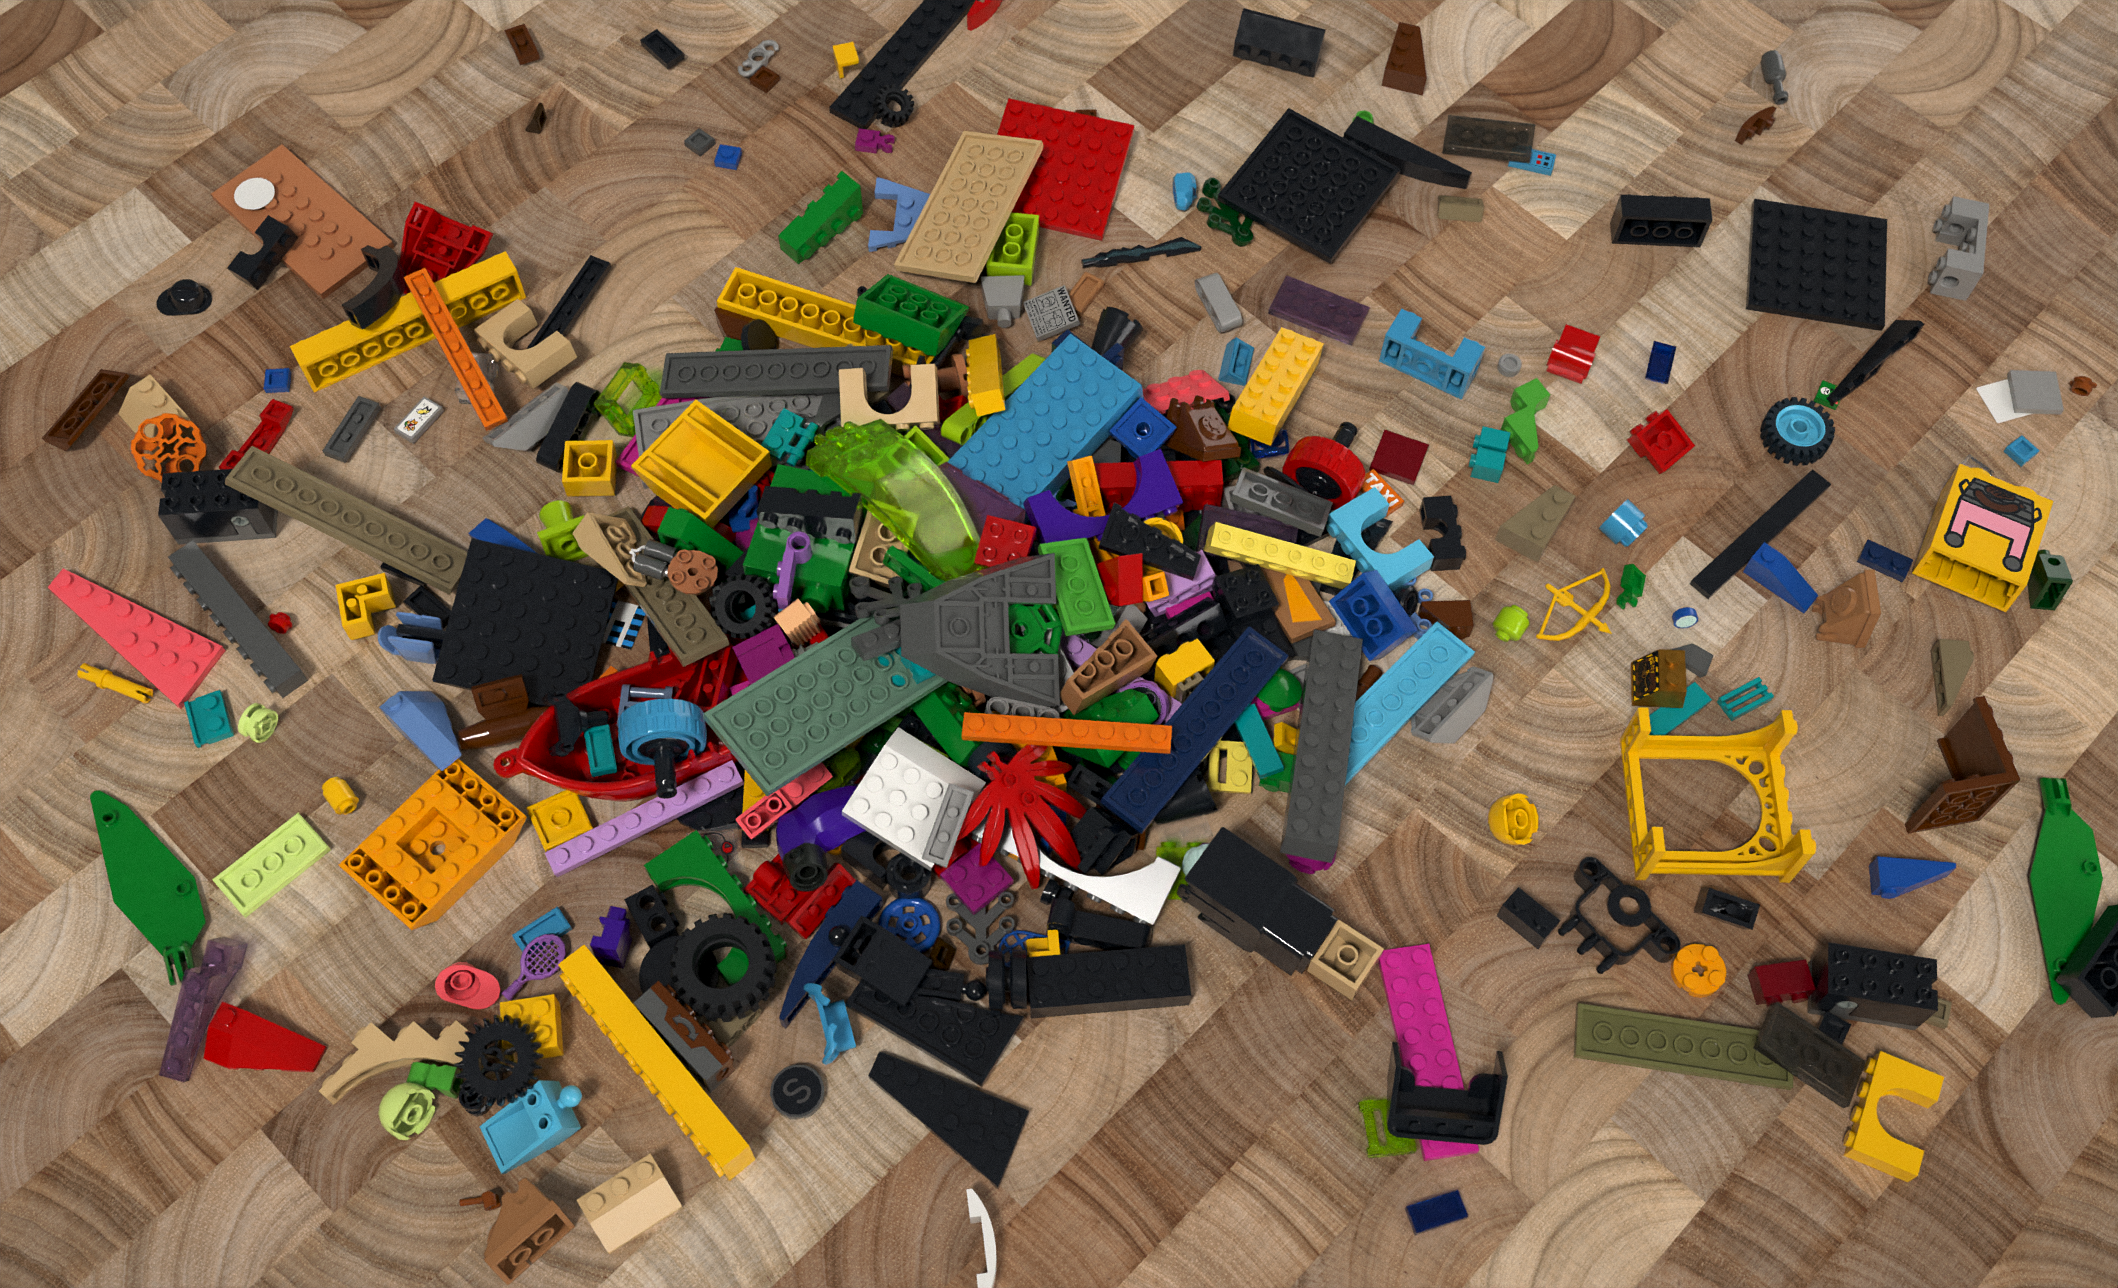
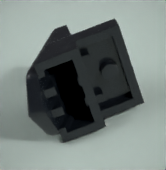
[1070,807,1140,875]

